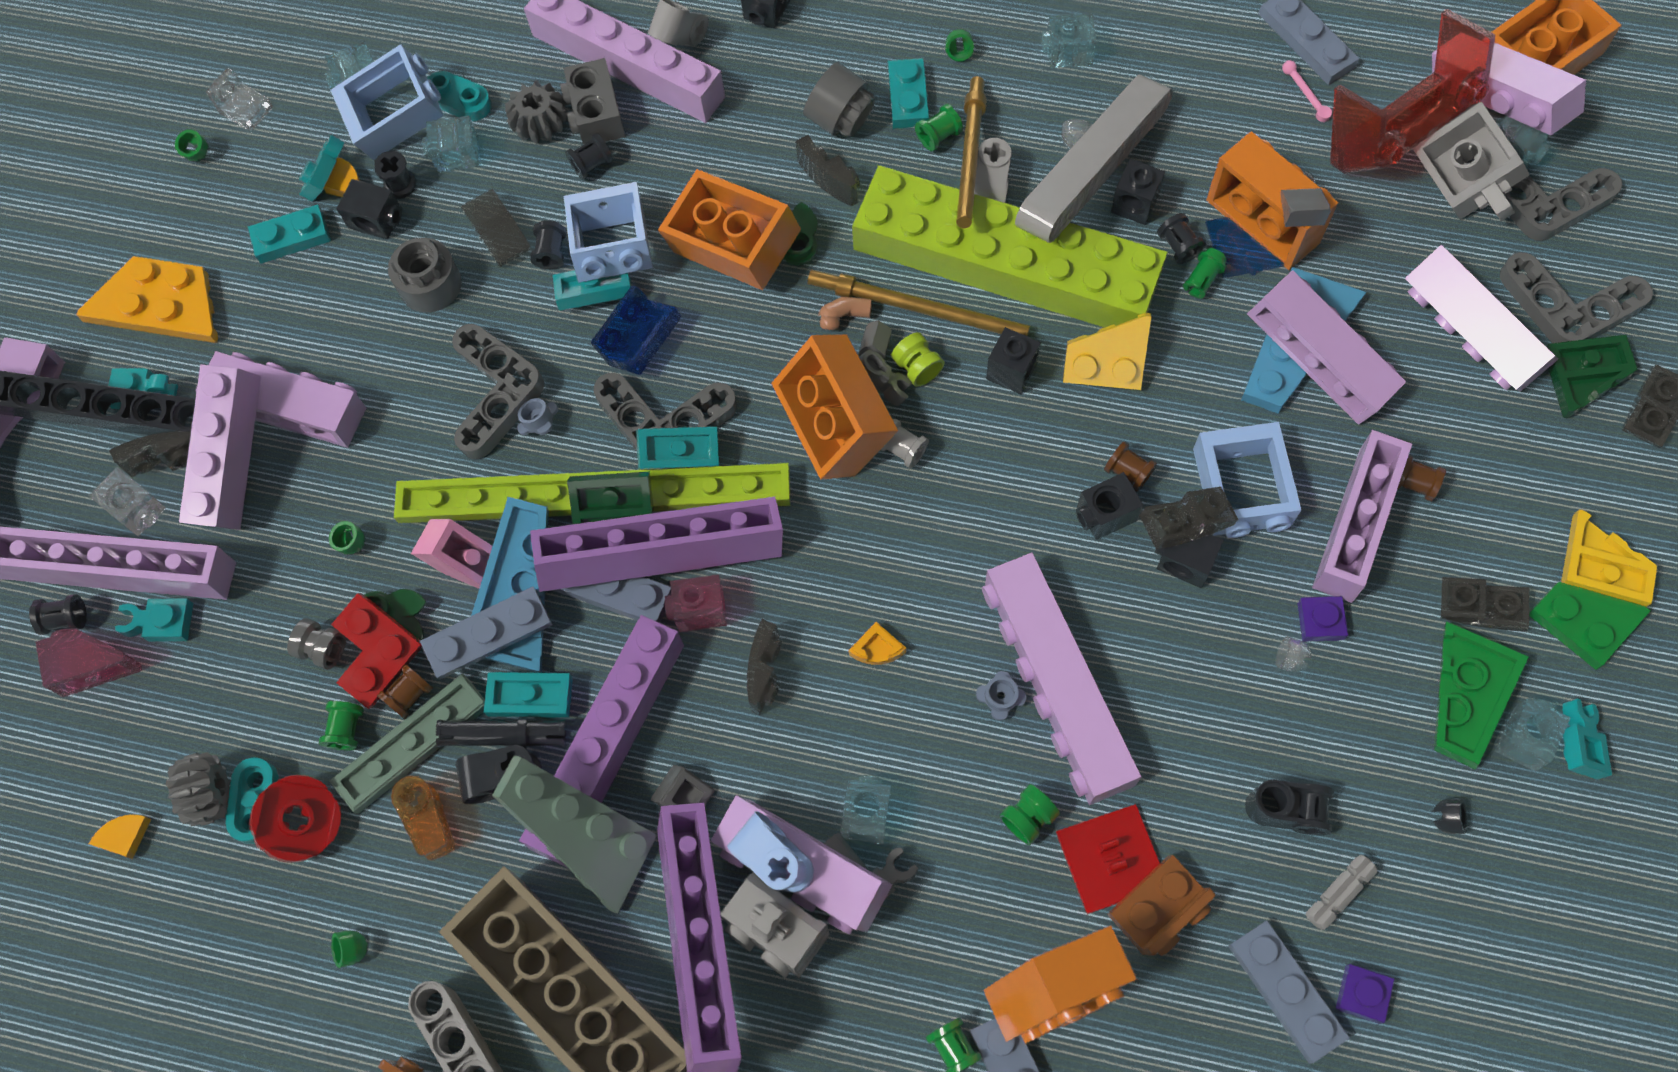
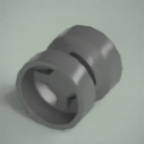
[287,618,346,670]

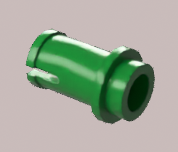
[1183,248,1227,299]

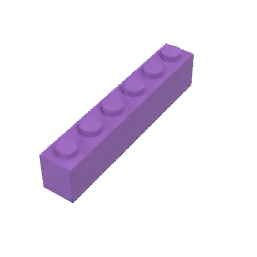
[530,497,783,592]
[519,615,684,868]
[657,803,741,1072]

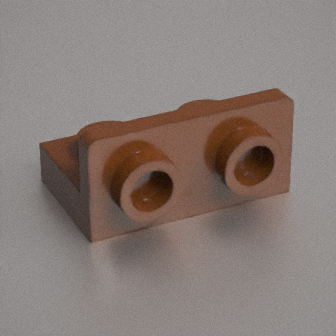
[1107,855,1216,956]

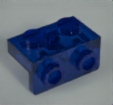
[591,286,682,375]

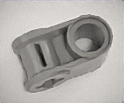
[648,0,709,46]
[974,138,1012,203]

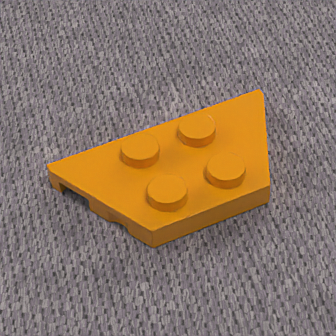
[76,256,218,343]

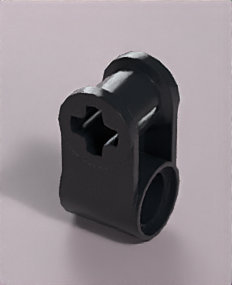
[455,745,542,805]
[1245,779,1334,836]

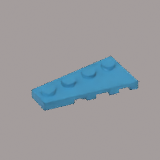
[1241,267,1366,413]
[471,497,549,673]

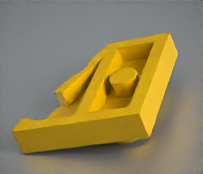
[1063,313,1151,390]
[1561,509,1657,607]

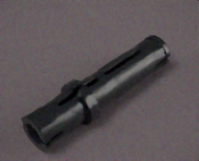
[436,716,566,750]

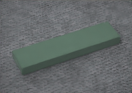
[330,673,485,815]

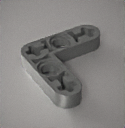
[1504,168,1622,241]
[1500,252,1653,343]
[452,324,545,459]
[594,373,737,451]

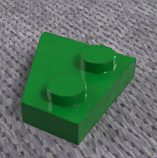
[1527,582,1651,670]

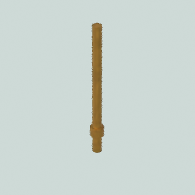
[956,76,987,228]
[808,269,1030,336]

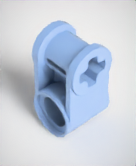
[727,811,814,893]

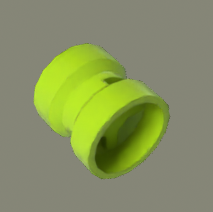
[891,332,945,387]

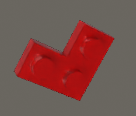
[331,593,422,709]

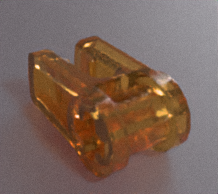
[391,776,455,861]

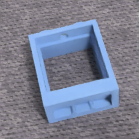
[331,44,444,160]
[564,182,653,282]
[1193,422,1301,538]

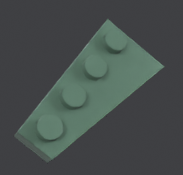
[492,756,657,914]

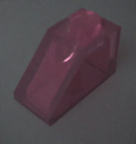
[35,629,142,697]

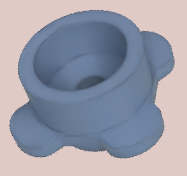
[517,398,558,436]
[976,671,1026,721]

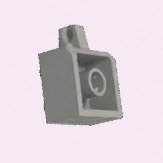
[1412,102,1529,221]
[720,872,830,978]

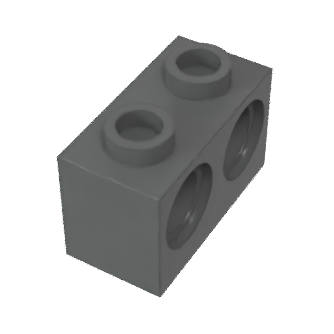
[560,58,626,145]

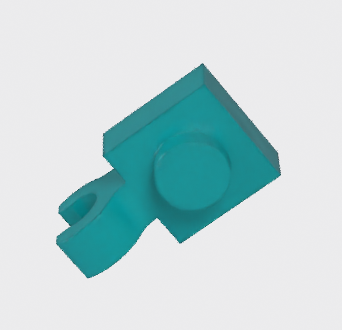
[108,368,178,409]

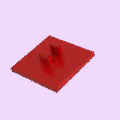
[1055,804,1160,915]

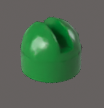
[945,29,974,61]
[175,129,209,162]
[329,521,366,555]
[331,930,368,968]

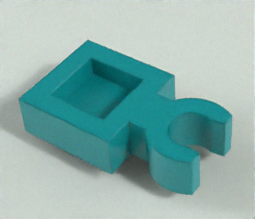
[299,135,345,202]
[115,598,194,642]
[1562,698,1612,780]

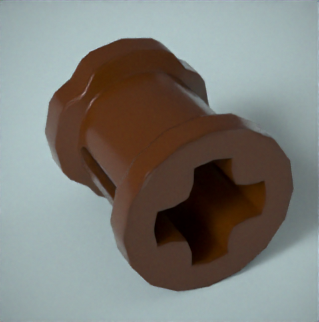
[1104,441,1158,493]
[1398,455,1446,502]
[377,664,434,719]

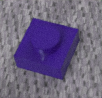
[1297,596,1348,642]
[1335,964,1394,1024]

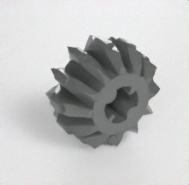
[505,80,567,145]
[165,752,231,826]

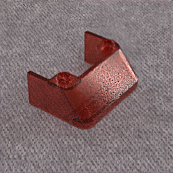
[1330,9,1496,174]

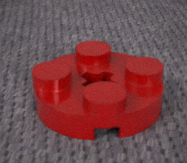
[250,775,341,863]

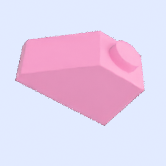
[411,519,492,589]

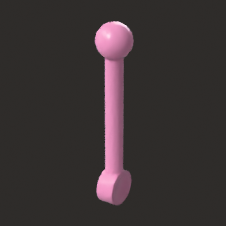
[1282,60,1332,122]

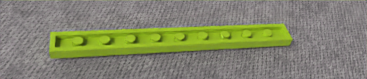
[394,463,790,523]

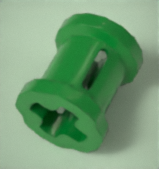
[915,104,963,151]
[318,701,364,751]
[925,1017,983,1072]

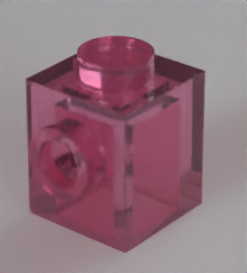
[665,575,727,632]

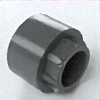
[803,62,875,136]
[388,238,462,313]

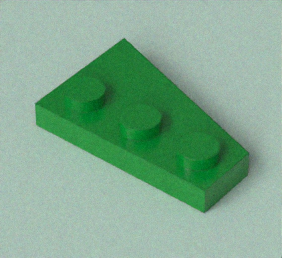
[1434,621,1529,770]

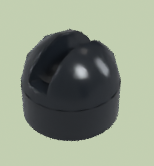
[1433,799,1467,834]

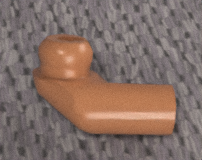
[819,297,872,330]

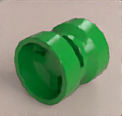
[999,784,1060,846]

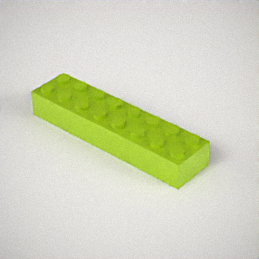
[852,165,1167,327]

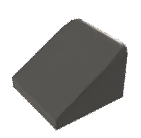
[1280,188,1331,227]
[651,765,715,807]

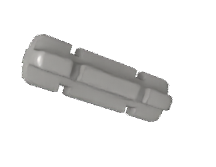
[1306,855,1378,930]

